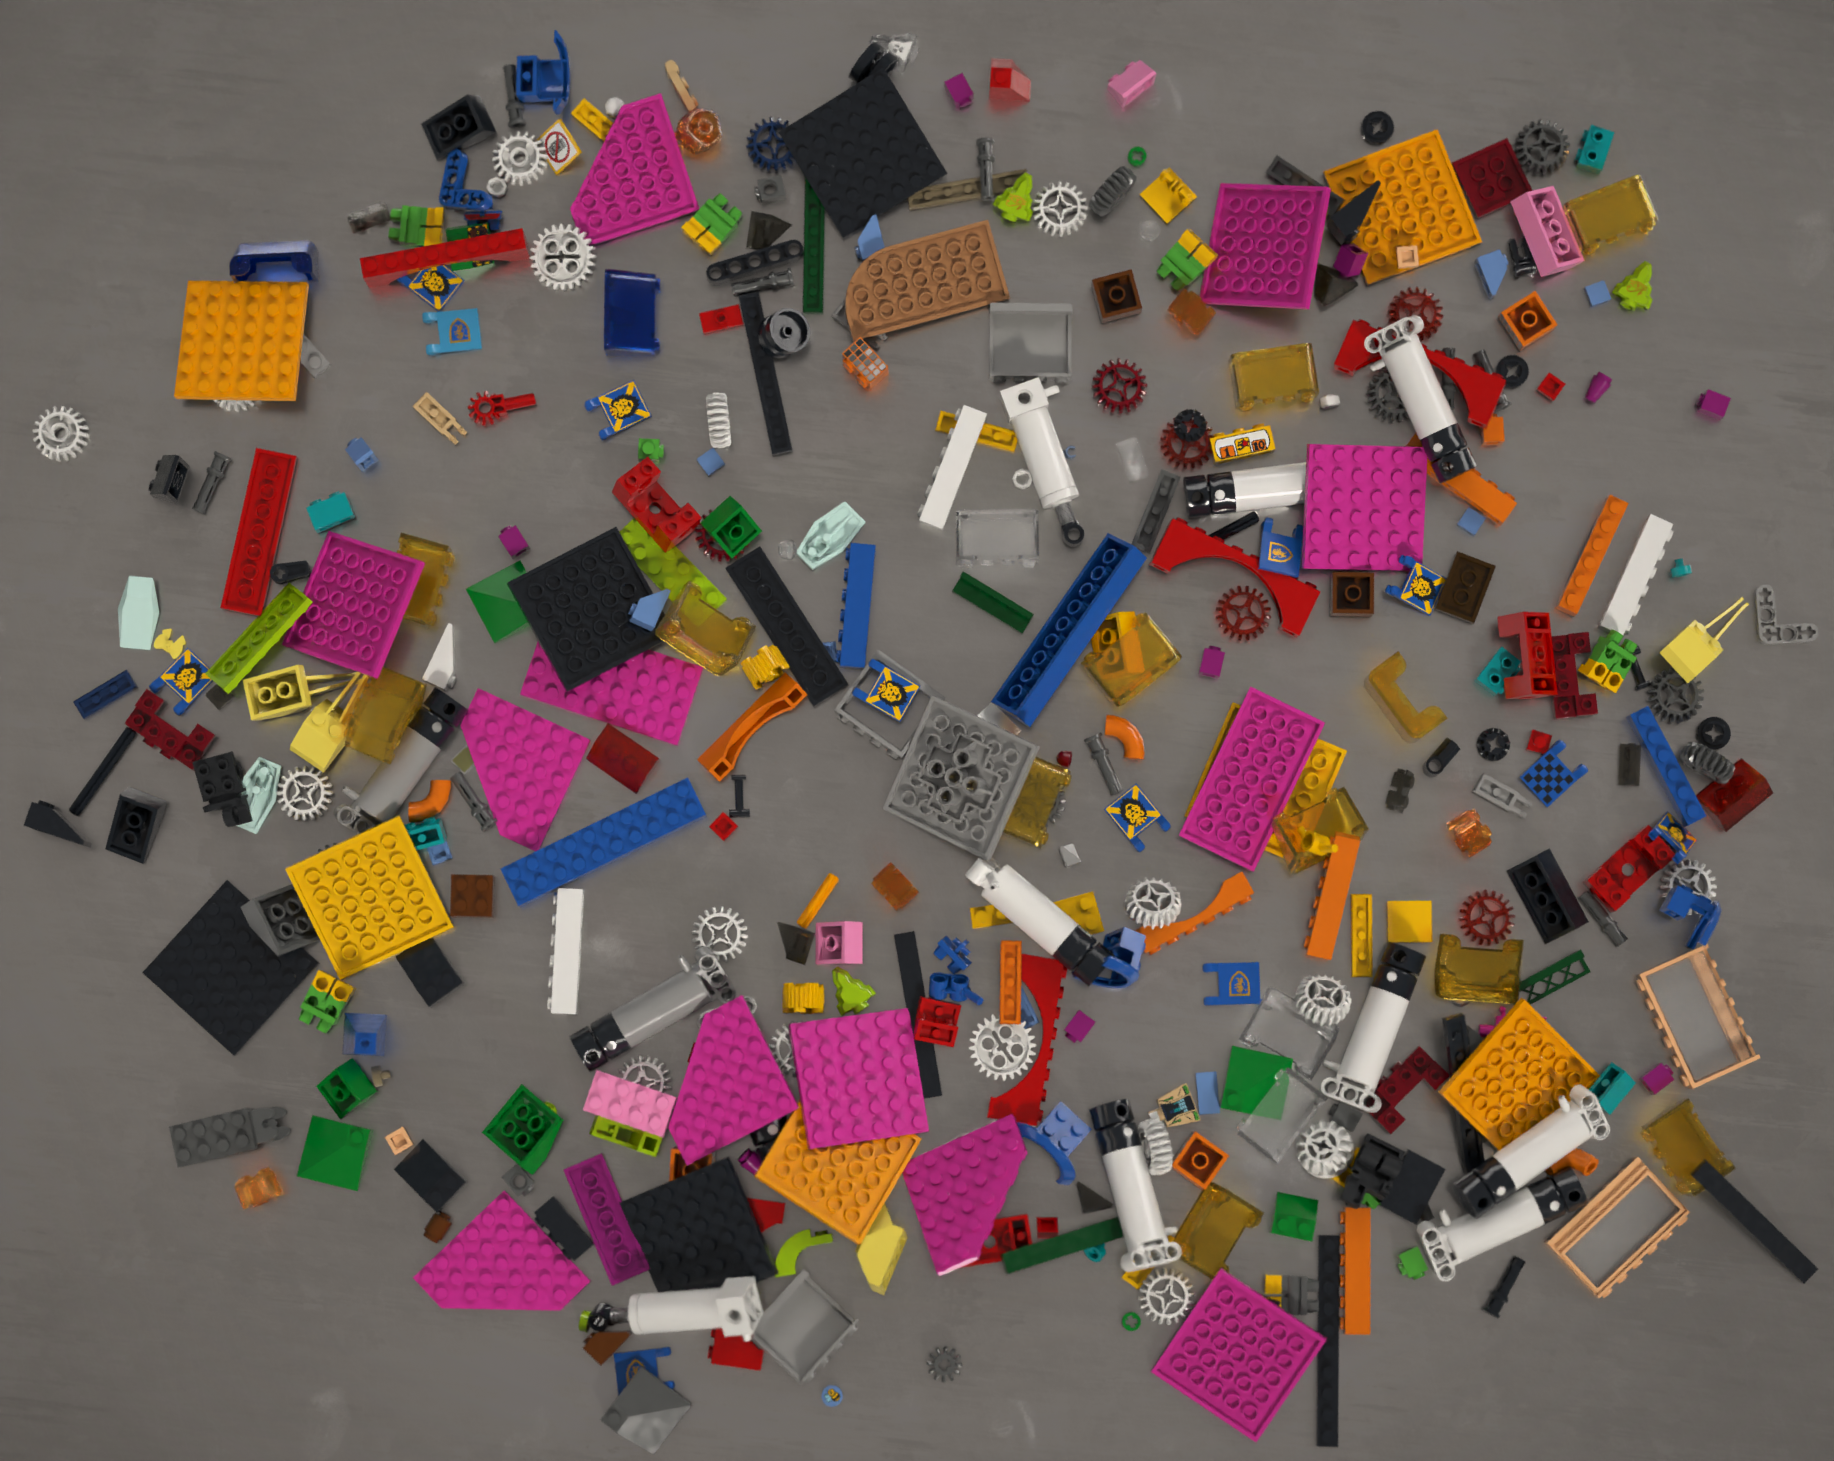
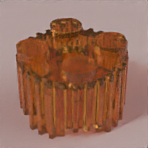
[675,108,722,154]
[1167,288,1216,336]
[1447,808,1492,858]
[871,862,919,910]
[234,1167,283,1210]

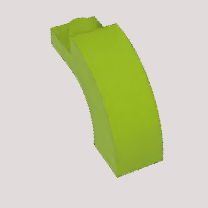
[589,1115,662,1157]
[775,1229,833,1278]

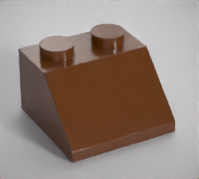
[583,1330,632,1366]

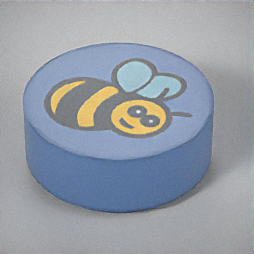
[822,1385,843,1407]

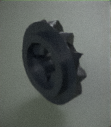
[1361,111,1394,144]
[1496,355,1529,388]
[1174,409,1207,442]
[1697,717,1731,750]
[1477,728,1510,761]

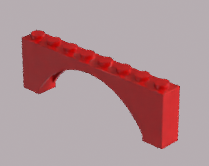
[360,228,530,288]
[1334,319,1506,429]
[1149,517,1321,637]
[987,954,1067,1126]
[708,1198,786,1371]

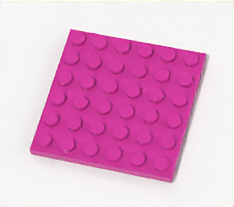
[1199,183,1331,309]
[1302,444,1427,571]
[282,531,425,679]
[788,1008,929,1149]
[1151,1268,1327,1442]

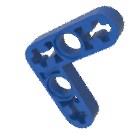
[439,149,493,211]

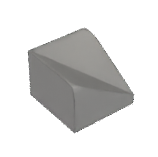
[1059,844,1081,868]

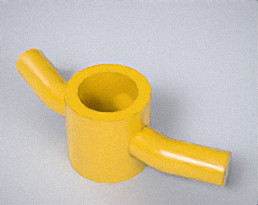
[1297,826,1338,856]

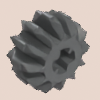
[927,1346,962,1382]

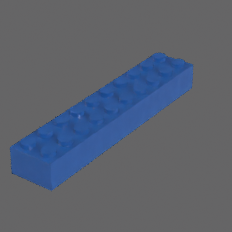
[991,533,1147,727]
[501,777,707,908]

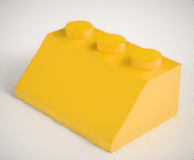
[1091,611,1145,681]

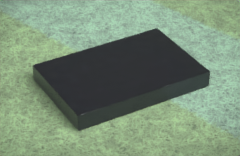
[1379,1149,1446,1225]

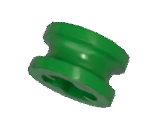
[1127,147,1147,166]
[1122,1312,1141,1331]

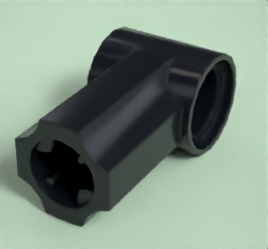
[1423,737,1460,777]

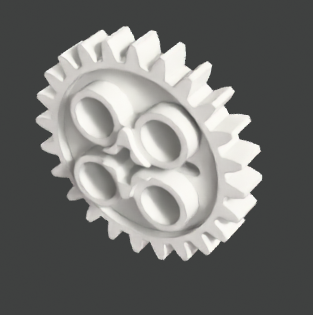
[530,223,597,291]
[969,1014,1037,1081]

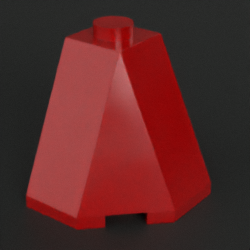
[989,58,1031,101]

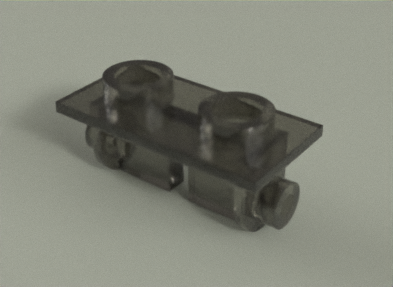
[347,202,390,234]
[1618,743,1641,786]
[1385,768,1415,813]

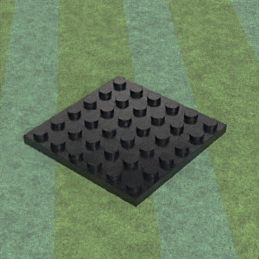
[778,67,948,237]
[507,527,676,693]
[142,880,320,1056]
[620,1156,779,1293]

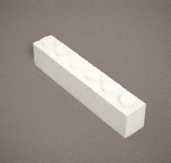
[917,405,987,530]
[1597,514,1674,635]
[547,888,584,1015]

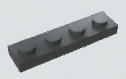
[1266,155,1345,216]
[1132,470,1181,553]

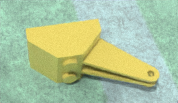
[1659,597,1749,683]
[243,665,361,721]
[290,672,370,773]
[856,1203,908,1295]

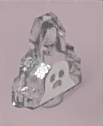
[869,33,919,73]

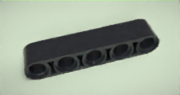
[706,239,804,286]

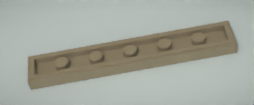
[907,168,1027,211]

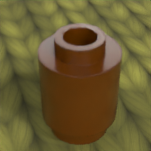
[423,1211,452,1244]

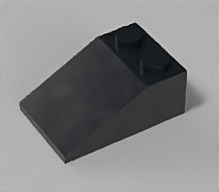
[421,94,496,160]
[1326,180,1381,245]
[149,455,189,505]
[105,787,167,864]
[24,800,92,848]
[395,937,465,1008]
[394,1139,468,1213]

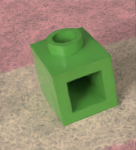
[638,438,664,464]
[1397,1246,1428,1280]

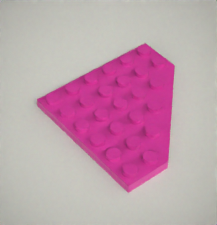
[570,93,699,246]
[460,688,591,852]
[668,995,800,1165]
[902,1114,1028,1276]
[413,1190,591,1311]

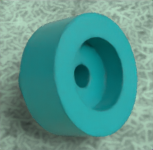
[1670,558,1692,578]
[1084,1243,1106,1262]

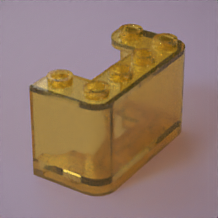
[1563,174,1659,256]
[1228,343,1319,411]
[397,533,455,629]
[1364,652,1448,743]
[343,667,427,765]
[1640,1098,1736,1197]

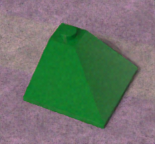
[466,560,529,643]
[1219,1046,1293,1120]
[482,1084,563,1175]
[297,1115,373,1191]

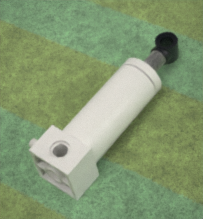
[999,377,1084,547]
[588,1276,763,1341]

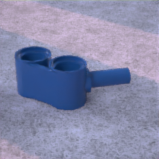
[929,972,983,1005]

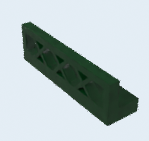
[952,571,1034,634]
[1505,950,1590,1005]

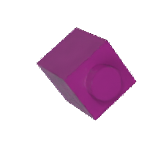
[944,73,974,108]
[1333,244,1368,277]
[1696,389,1731,420]
[498,525,530,559]
[1198,646,1225,678]
[1064,1010,1096,1043]
[1639,1063,1675,1095]

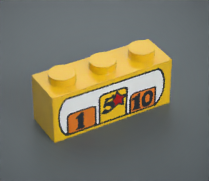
[1209,423,1276,465]

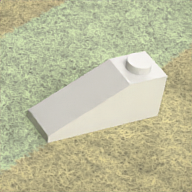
[422,623,456,691]

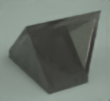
[746,211,792,250]
[1314,263,1358,307]
[777,921,816,965]
[1076,1181,1114,1214]

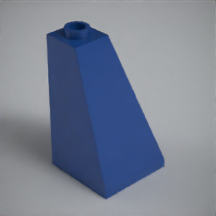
[342,1013,387,1056]

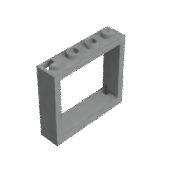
[835,650,945,759]

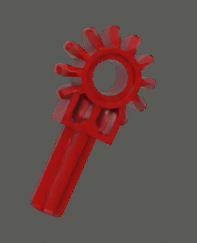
[467,391,536,426]

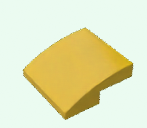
[1387,901,1433,943]

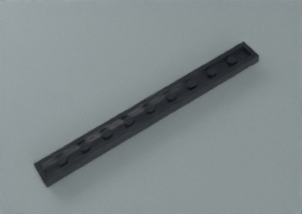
[1316,1235,1340,1447]

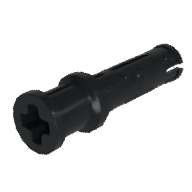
[1482,1256,1526,1319]

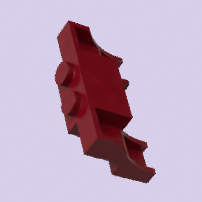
[1551,632,1598,720]
[124,689,215,771]
[1366,1046,1450,1134]

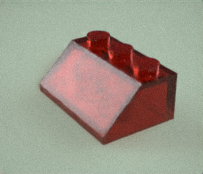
[586,723,660,794]
[1696,758,1773,832]

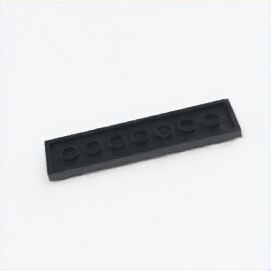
[725,546,849,707]

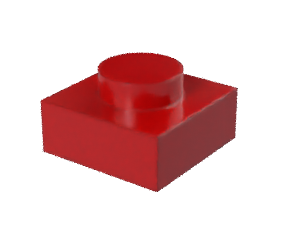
[1536,372,1565,401]
[1526,729,1552,755]
[709,812,738,841]
[1037,1217,1058,1238]

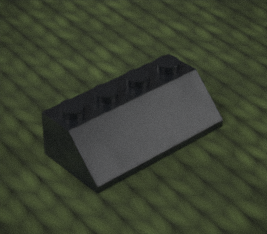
[1507,848,1589,944]

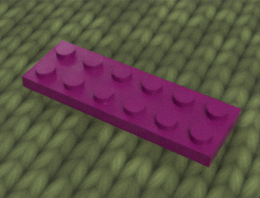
[563,1153,650,1286]

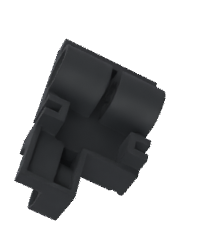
[192,751,253,827]
[1340,1133,1405,1209]

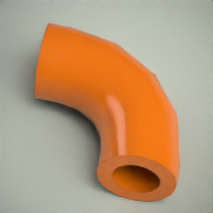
[1105,715,1145,760]
[408,780,451,822]
[1545,1149,1599,1176]

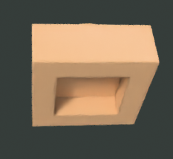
[1396,246,1419,269]
[385,1127,414,1155]

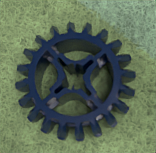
[746,117,795,172]

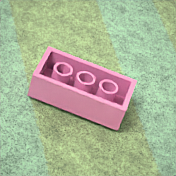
[1511,186,1584,277]
[583,1070,677,1137]

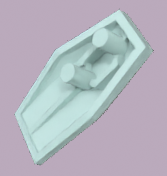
[796,501,866,570]
[118,575,160,650]
[237,757,282,834]

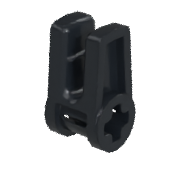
[1508,236,1536,277]
[270,561,311,585]

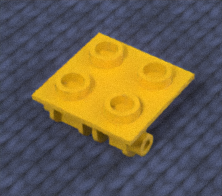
[1139,167,1197,224]

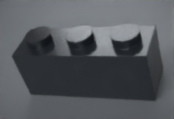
[534,1196,594,1261]

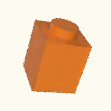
[1480,414,1505,445]

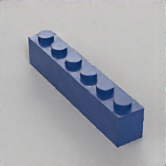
[836,543,876,670]
[1626,706,1706,827]

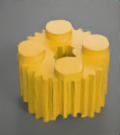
[741,645,790,690]
[782,983,824,1014]

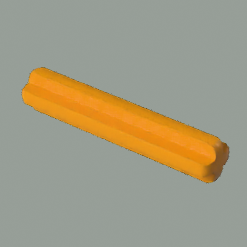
[797,873,839,929]

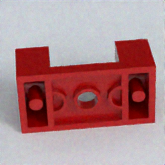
[612,457,702,553]
[1497,612,1558,699]
[1582,825,1675,913]
[960,1214,1032,1268]

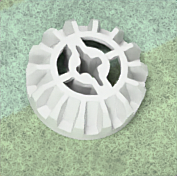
[1296,1120,1354,1179]

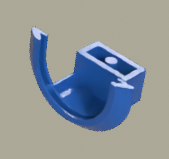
[516,30,570,115]
[1660,885,1721,950]
[1072,927,1146,988]
[1017,1101,1092,1185]

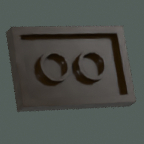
[1435,551,1496,624]

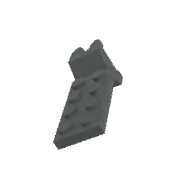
[169,1107,291,1168]

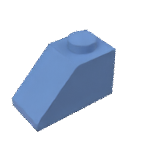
[855,215,885,262]
[1475,249,1508,300]
[345,437,378,472]
[628,589,670,631]

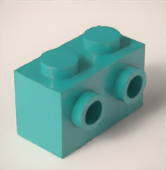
[1574,124,1615,175]
[306,491,356,533]
[1475,647,1522,696]
[405,817,447,850]
[1589,1062,1636,1115]

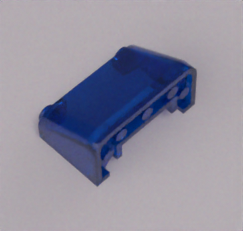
[229,240,319,282]
[604,269,660,357]

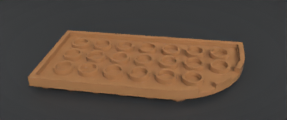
[845,220,1010,342]

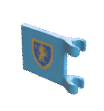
[422,308,482,355]

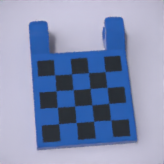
[1520,740,1588,807]

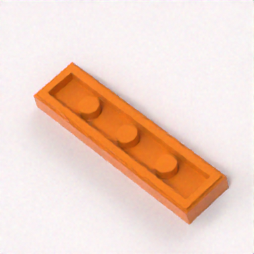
[1000,940,1022,1024]

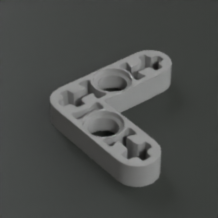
[1754,584,1819,645]

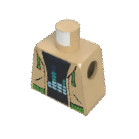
[1148,1083,1200,1127]

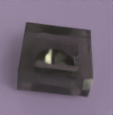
[205,684,235,711]

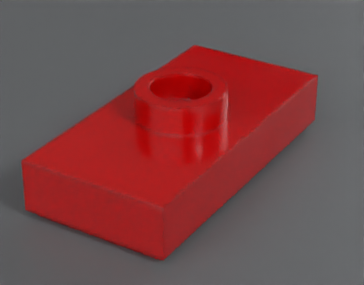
[699,304,744,334]

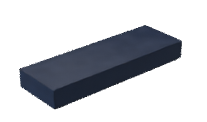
[73,669,138,720]

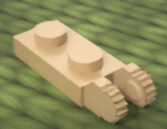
[665,60,699,116]
[412,392,467,445]

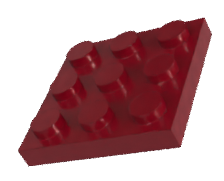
[1451,138,1533,219]

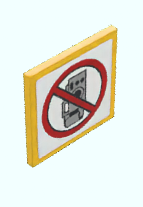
[536,118,582,175]

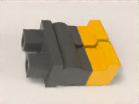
[1265,1274,1319,1315]

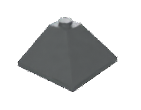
[241,884,320,956]
[601,1366,692,1454]

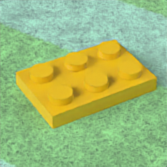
[1053,891,1104,935]

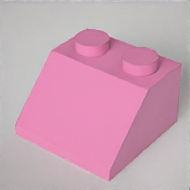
[1107,60,1156,108]
[816,921,863,965]

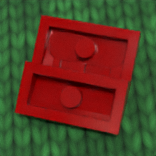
[913,996,961,1047]

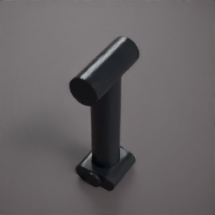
[1631,646,1651,691]
[729,775,750,818]

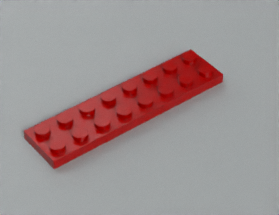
[220,448,297,616]

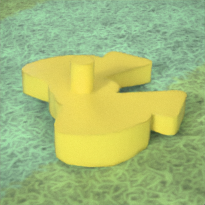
[154,629,186,660]

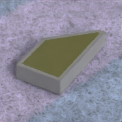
[450,746,475,775]

